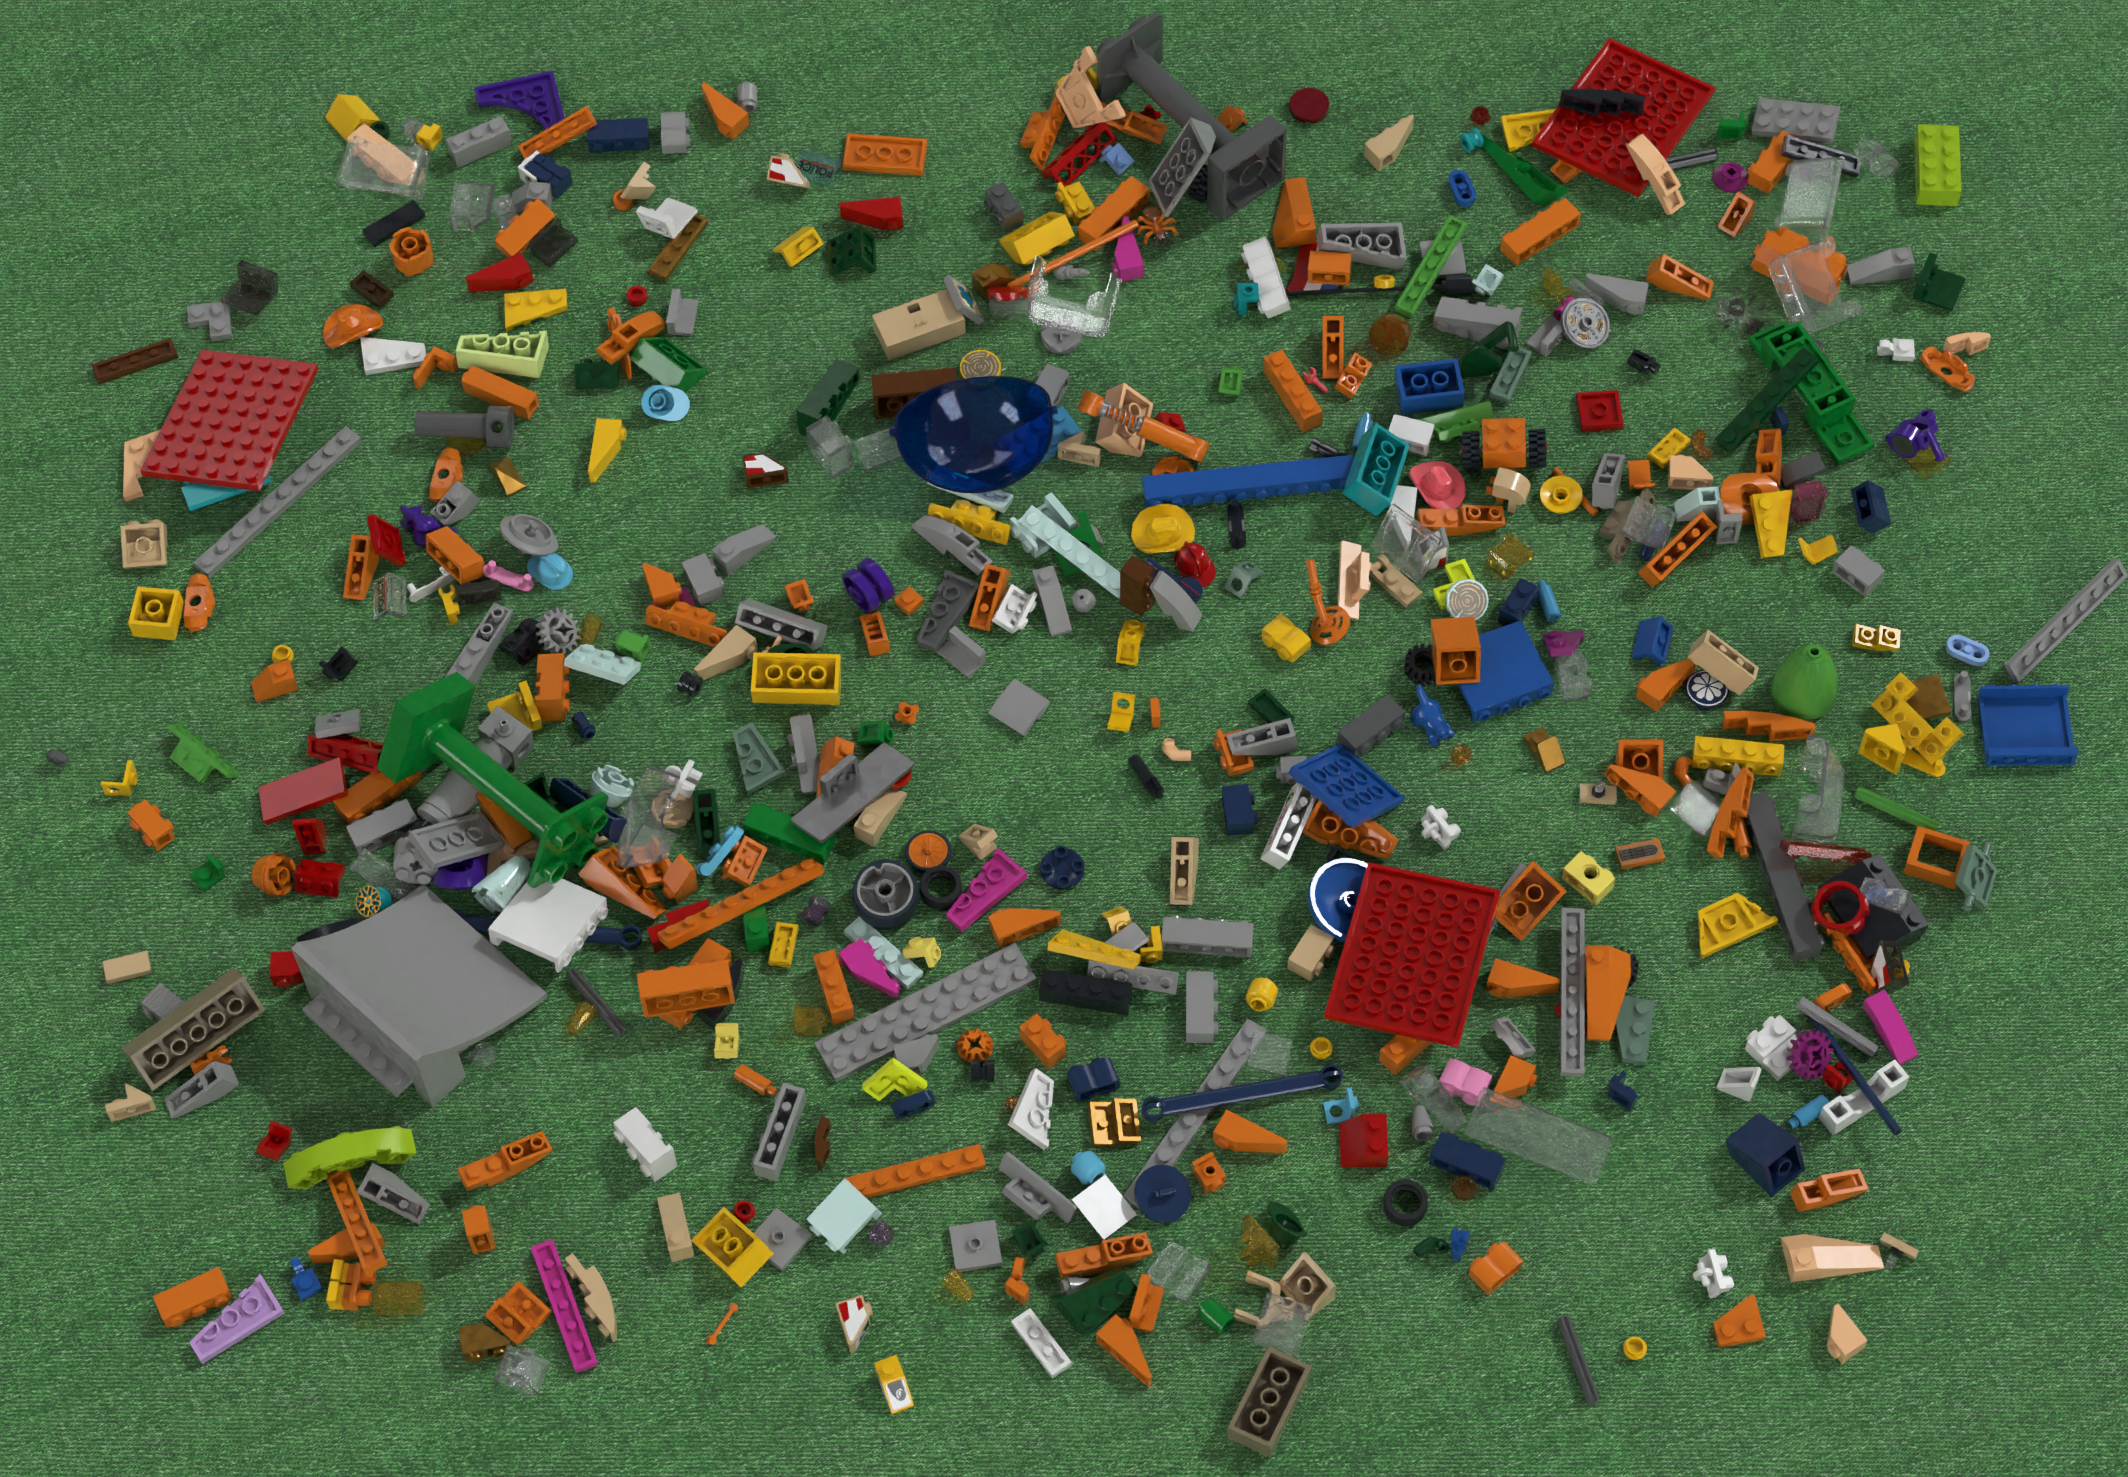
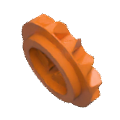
[957,1028,993,1063]

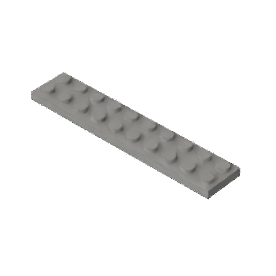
[815,943,1037,1082]

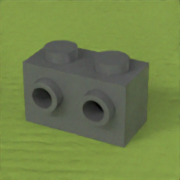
[984,182,1023,233]

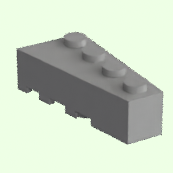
[1317,223,1407,271]
[1433,297,1523,349]

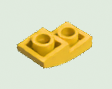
[1852,624,1901,651]

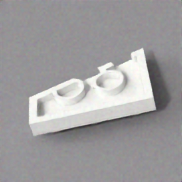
[360,337,426,375]
[1008,1068,1054,1150]

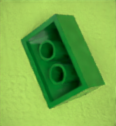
[630,336,708,392]

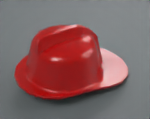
[1174,541,1216,587]

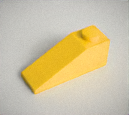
[588,418,627,483]

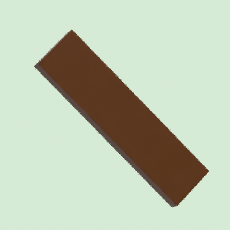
[92,338,178,384]

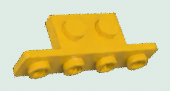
[927,500,1011,545]

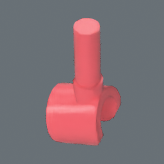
[1303,367,1328,394]

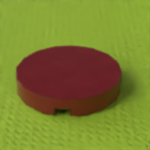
[1289,87,1330,124]

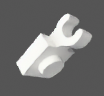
[1877,338,1915,362]

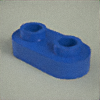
[1448,170,1476,207]

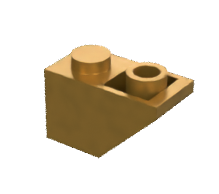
[458,1323,513,1363]

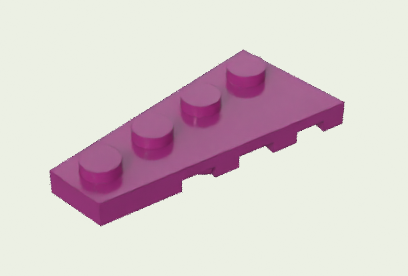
[946,848,1028,932]

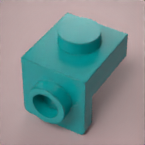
[1233,283,1259,315]

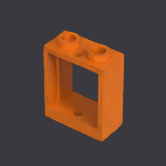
[1903,826,1970,889]

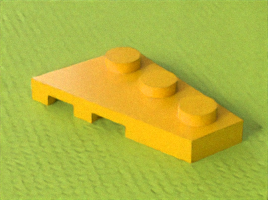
[504,289,568,332]

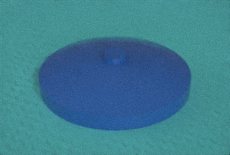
[1307,858,1368,943]

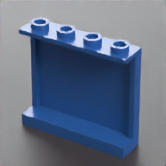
[1457,620,1554,723]
[1977,684,2078,766]

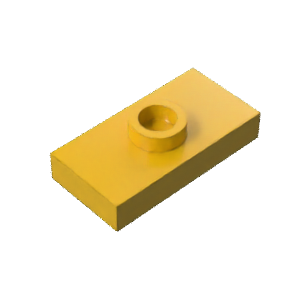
[1647,428,1691,469]
[768,922,799,968]

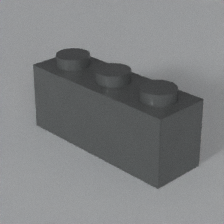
[1337,694,1405,757]

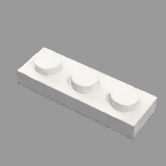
[1011,1308,1072,1379]

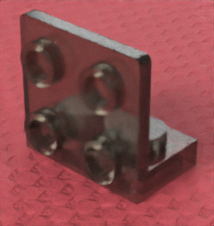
[221,260,278,315]
[455,562,502,606]

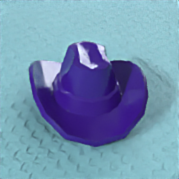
[432,854,488,891]

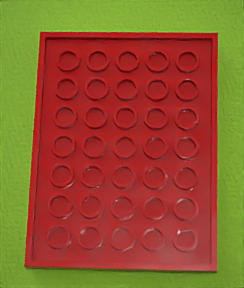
[1532,38,1716,198]
[140,350,319,491]
[1324,862,1500,1048]

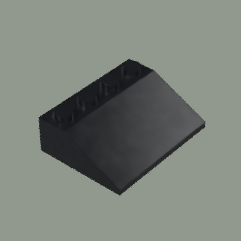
[1818,854,1929,960]

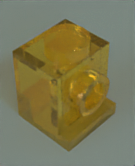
[794,1005,827,1035]

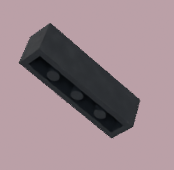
[1039,969,1133,1016]

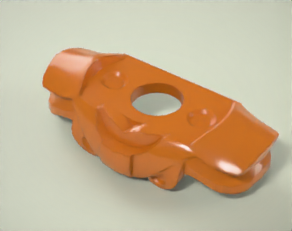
[1919,346,1975,392]
[429,448,463,504]
[184,574,216,632]

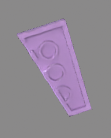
[189,1274,285,1364]

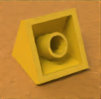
[325,94,381,143]
[1858,724,1906,775]

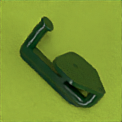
[1459,321,1519,378]

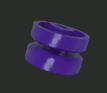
[842,557,895,613]

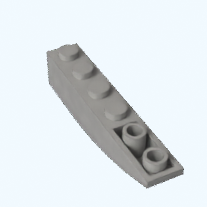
[445,603,513,685]

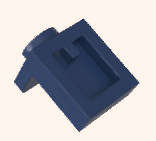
[1608,1071,1638,1111]

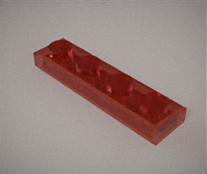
[1779,839,1872,864]

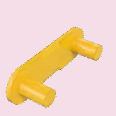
[1902,744,1946,777]

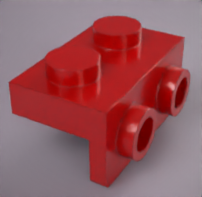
[294,859,345,897]

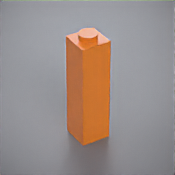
[461,365,539,420]

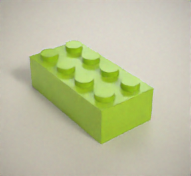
[1914,124,1962,206]

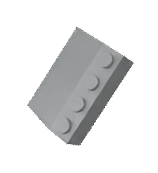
[1148,117,1216,217]

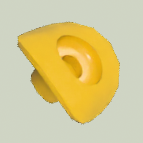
[1131,504,1195,553]

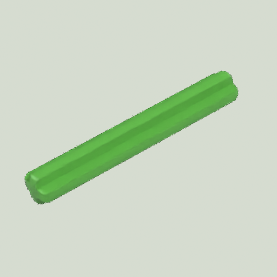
[1854,786,1939,831]

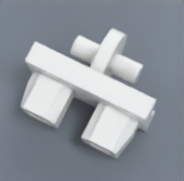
[663,759,703,799]
[1420,805,1461,849]
[1693,1249,1734,1298]

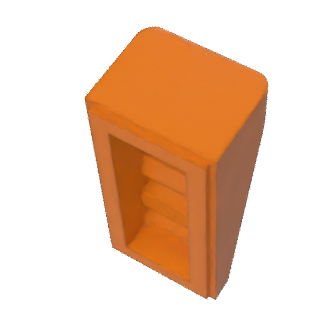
[859,611,891,657]

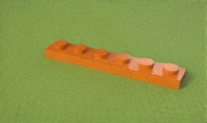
[845,1144,986,1198]
[326,1170,388,1275]

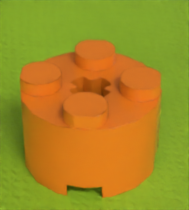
[389,227,434,277]

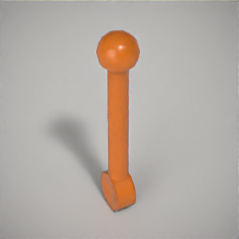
[706,1303,738,1345]

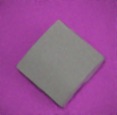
[1419,239,1466,279]
[988,679,1051,736]

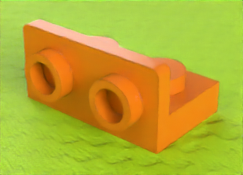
[721,836,768,888]
[1130,1274,1164,1332]

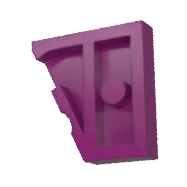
[1542,630,1584,657]

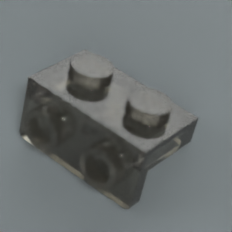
[530,218,578,267]

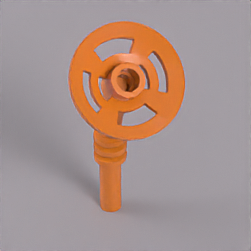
[1306,559,1350,645]

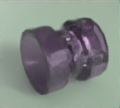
[801,895,831,927]

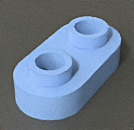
[1946,635,1990,666]

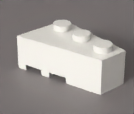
[613,1107,678,1182]

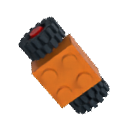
[1461,418,1547,470]

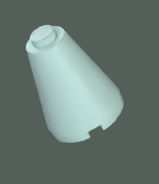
[471,855,531,914]

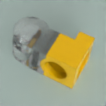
[402,117,443,151]

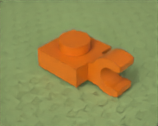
[190,1045,232,1075]

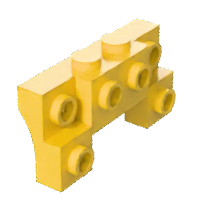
[1871,672,1965,767]

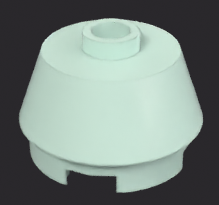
[590,765,634,807]

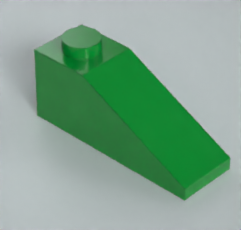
[742,890,770,952]

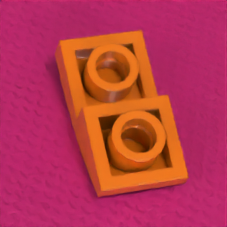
[1334,352,1372,399]

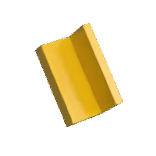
[772,227,824,267]

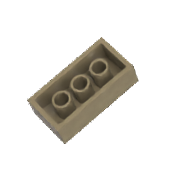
[1227,1346,1312,1458]

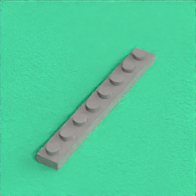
[2004,558,2128,682]
[1560,908,1585,1077]

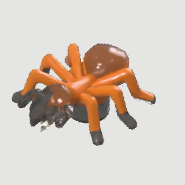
[1134,205,1182,249]

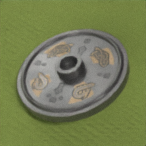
[1561,298,1610,349]

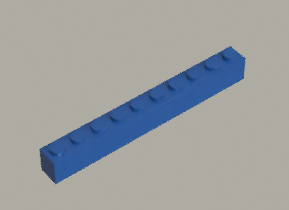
[1142,455,1354,508]

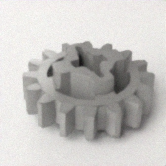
[536,608,581,654]

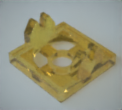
[1240,1214,1279,1270]

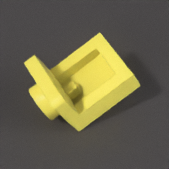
[902,937,941,968]
[714,1023,740,1059]

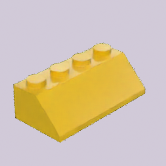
[751,652,841,705]

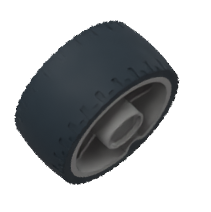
[852,859,919,930]

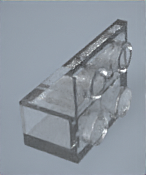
[449,182,496,231]

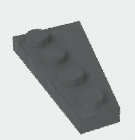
[917,570,980,653]

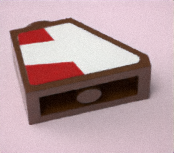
[742,453,789,488]

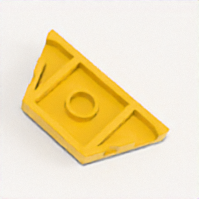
[1697,893,1779,959]

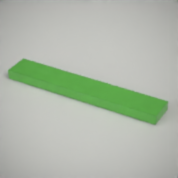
[1394,215,1468,319]

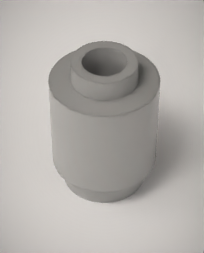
[737,82,757,113]

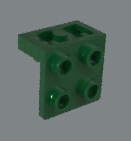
[827,226,877,276]
[1913,253,1965,311]

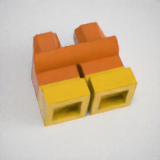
[326,1259,376,1311]

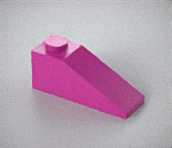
[1112,216,1144,282]

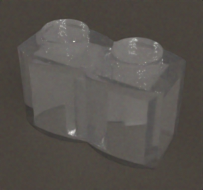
[1853,138,1900,178]

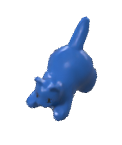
[1410,685,1455,747]

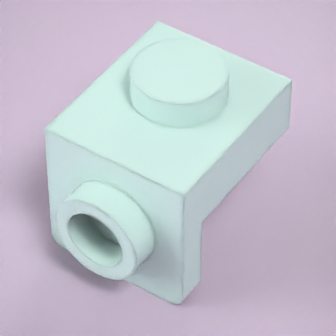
[1472,264,1504,297]

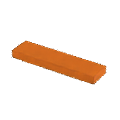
[518,106,597,159]

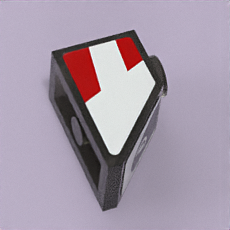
[1869,941,1910,994]

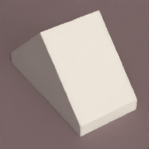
[1716,1067,1762,1102]

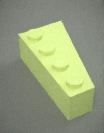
[456,331,549,378]

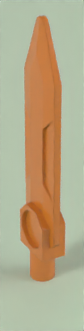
[607,308,632,380]

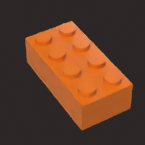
[637,959,735,1018]

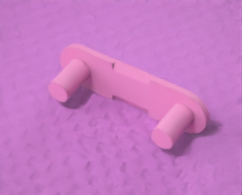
[483,560,534,592]

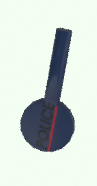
[1146,557,1203,603]

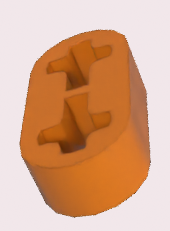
[1812,983,1853,1012]

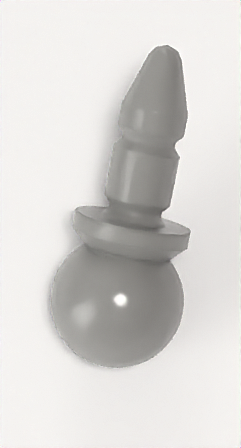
[1053,264,1090,280]

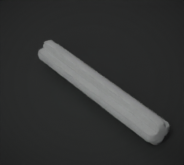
[1796,997,1878,1057]

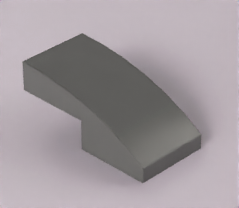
[1780,451,1826,489]

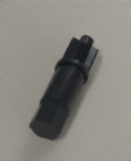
[1128,755,1164,799]

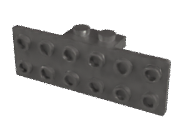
[791,743,915,844]

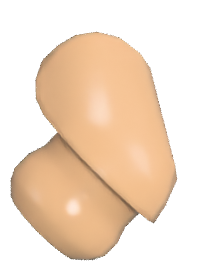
[1162,738,1191,761]

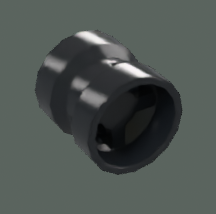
[971,1059,995,1082]

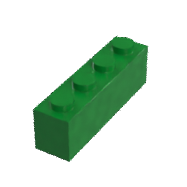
[743,802,836,865]

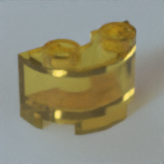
[1487,533,1535,581]

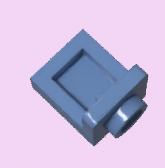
[1098,143,1134,175]

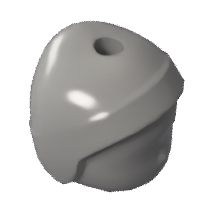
[1072,589,1096,613]

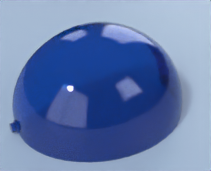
[889,376,1058,493]

